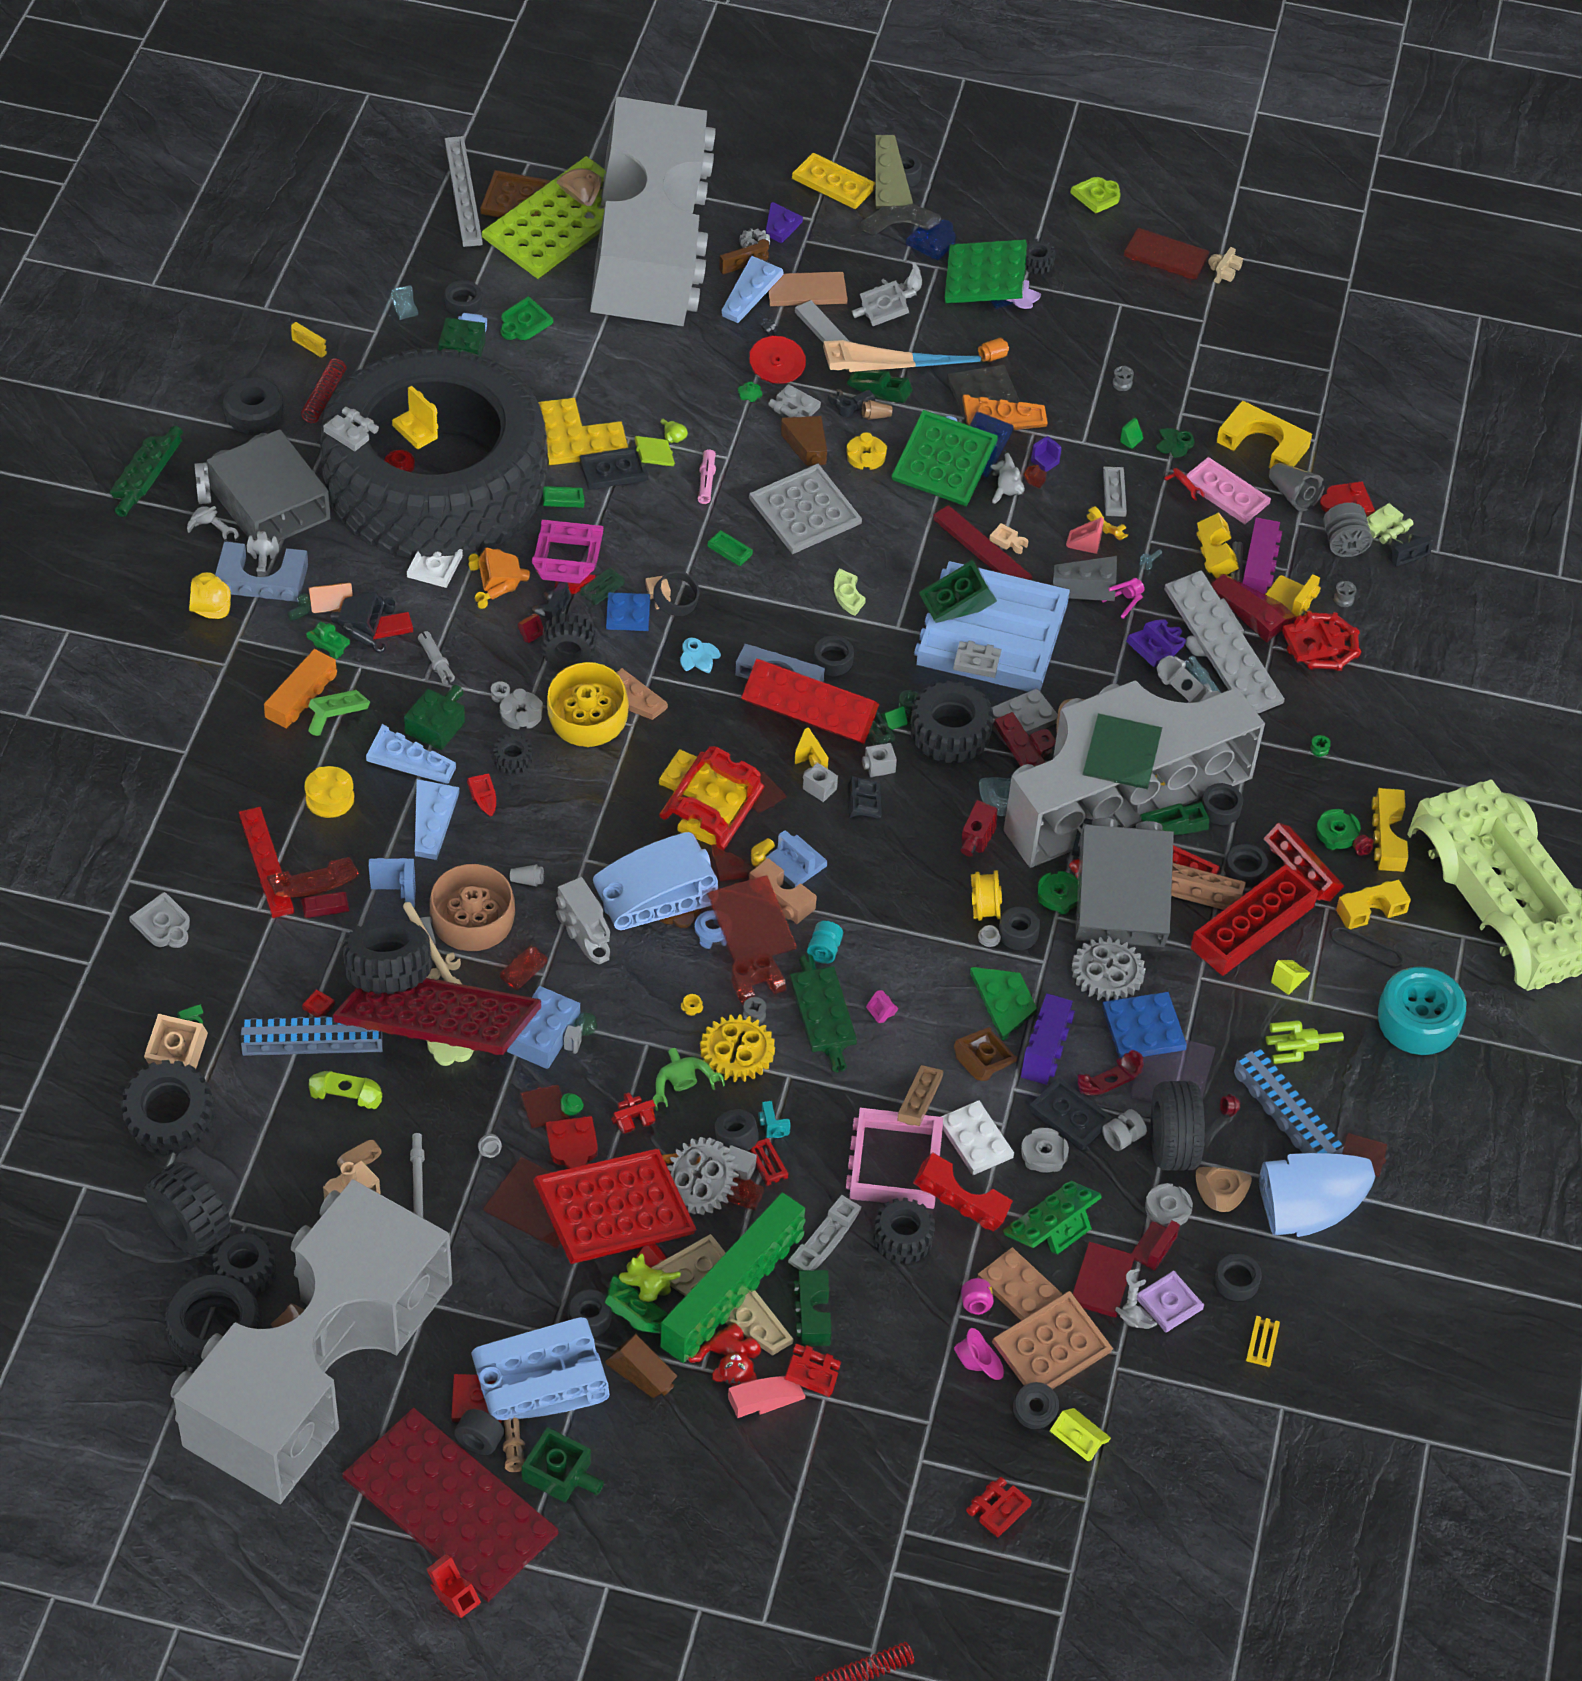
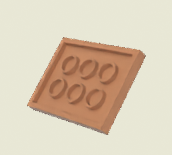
[992,1291,1113,1400]

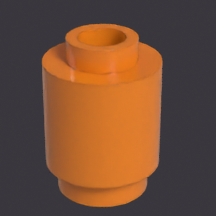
[978,338,1009,362]

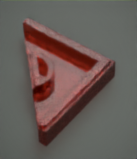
[712,844,756,881]

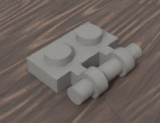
[769,384,821,417]
[323,407,379,451]
[953,641,1002,678]

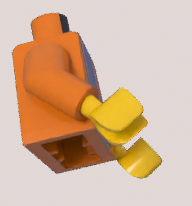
[468,548,530,609]

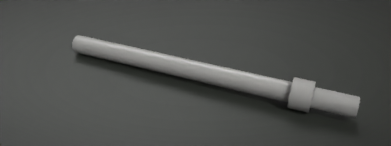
[410,1133,425,1218]

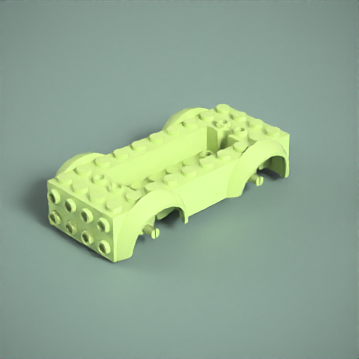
[1407,780,1582,991]

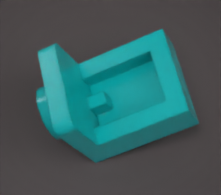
[758,1101,790,1138]

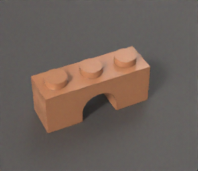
[749,858,817,924]

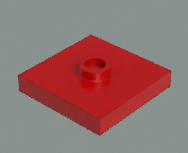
[452,1374,502,1423]

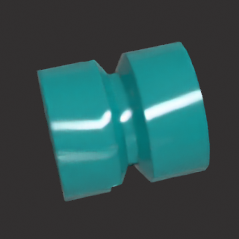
[807,921,843,963]

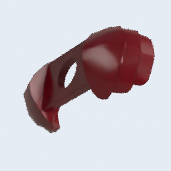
[1077,1050,1144,1096]

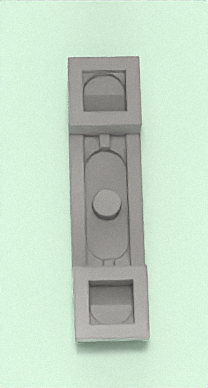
[788,1195,861,1271]

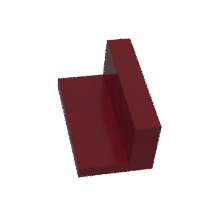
[1131,1220,1180,1271]

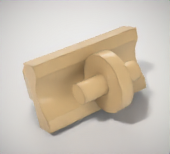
[1209,247,1243,283]

